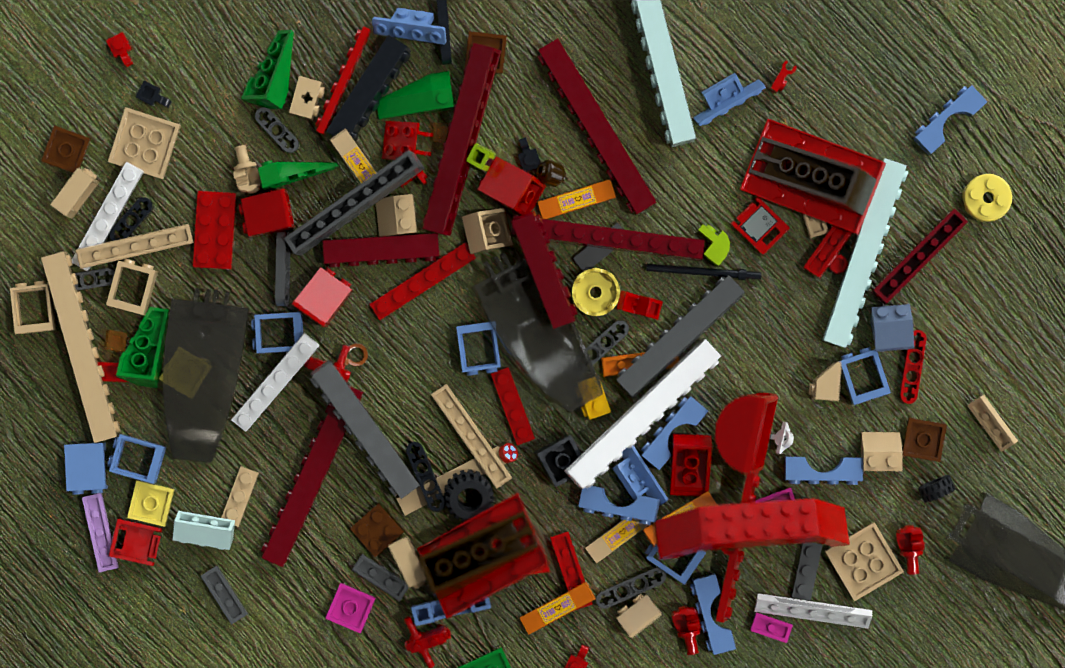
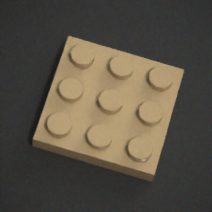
[108,107,181,180]
[824,522,904,601]

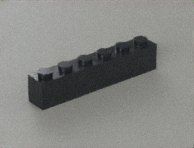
[326,35,411,142]

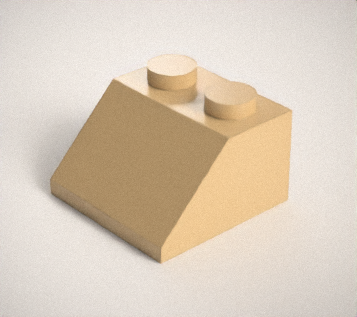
[376,194,418,237]
[462,208,513,254]
[809,362,841,401]
[861,432,902,471]
[616,594,662,638]

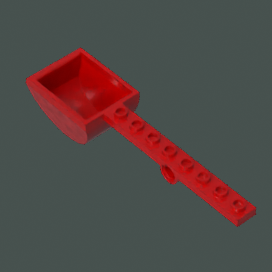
[715,393,778,623]

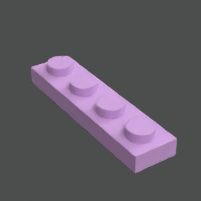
[82,493,119,572]

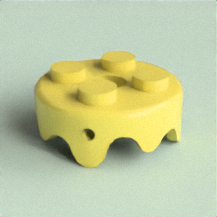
[962,174,1012,222]
[572,268,620,316]

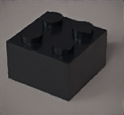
[534,434,581,487]

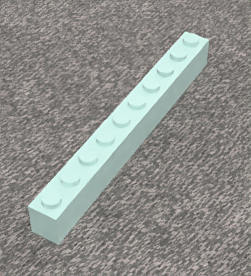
[822,158,908,348]

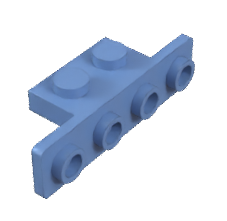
[372,8,447,45]
[693,73,766,126]
[613,445,668,506]

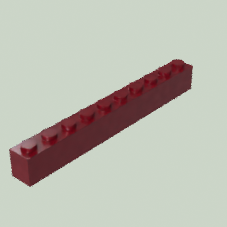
[537,38,657,216]
[423,43,501,236]
[511,215,705,262]
[261,384,364,568]

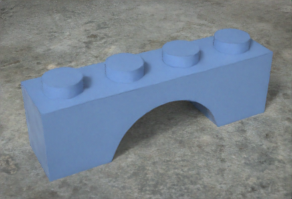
[913,85,987,156]
[641,396,708,470]
[784,457,863,485]
[579,485,660,525]
[690,573,736,655]
[411,597,491,626]

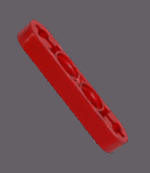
[899,330,927,404]

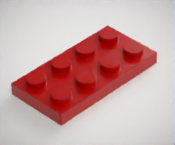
[193,191,237,270]

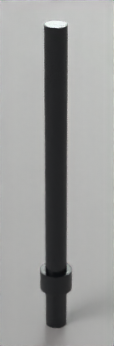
[646,264,762,281]

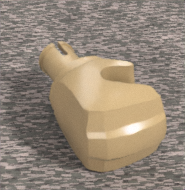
[234,145,263,194]

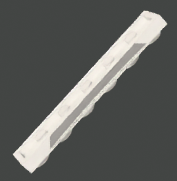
[72,162,144,271]
[231,333,319,432]
[754,594,872,629]

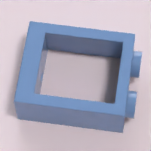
[251,312,303,354]
[456,321,501,376]
[838,347,891,405]
[108,434,166,484]
[645,544,706,585]

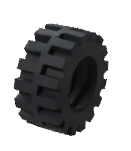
[918,475,956,503]

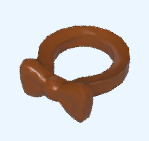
[344,343,368,366]

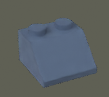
[870,304,914,352]

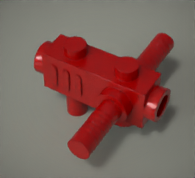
[304,344,351,382]
[404,616,451,668]

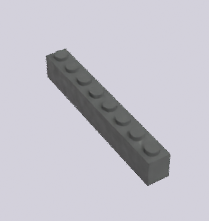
[284,150,425,256]
[617,276,745,399]
[310,360,420,499]

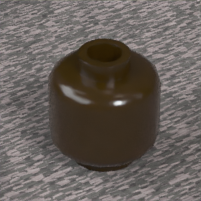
[537,160,566,187]

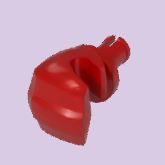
[896,525,925,575]
[671,606,701,655]

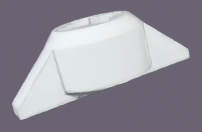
[770,422,794,454]

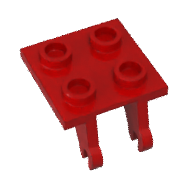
[382,121,433,160]

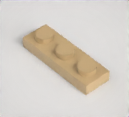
[967,395,1018,452]
[221,466,259,527]

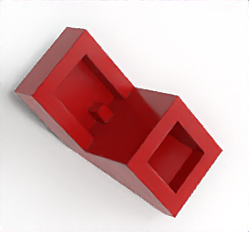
[617,290,663,320]

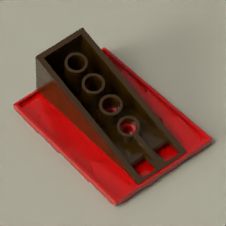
[740,119,886,235]
[417,493,549,619]

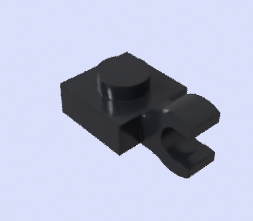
[136,81,172,108]
[518,137,541,172]

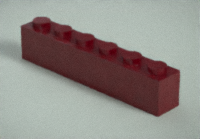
[871,208,968,305]
[512,211,578,329]
[323,233,440,268]

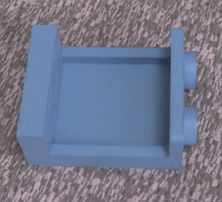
[64,443,108,495]

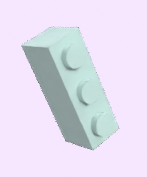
[173,511,235,550]

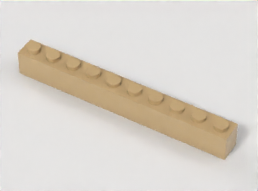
[41,251,120,443]

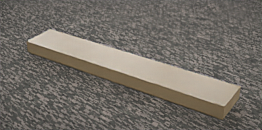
[76,224,193,269]
[431,384,512,489]
[397,446,506,516]

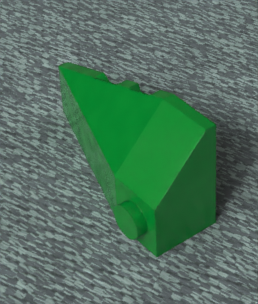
[241,30,294,109]
[377,71,454,120]
[258,160,339,191]
[116,307,169,388]

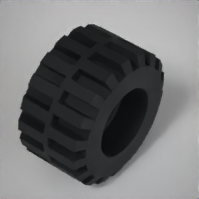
[444,469,494,522]

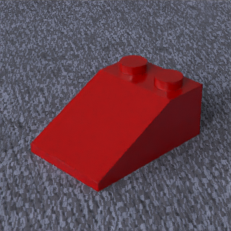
[670,434,712,496]

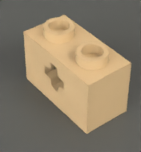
[289,76,325,121]

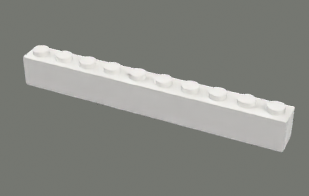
[564,339,721,489]

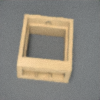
[51,168,100,219]
[106,259,158,315]
[10,281,56,334]
[389,536,427,589]

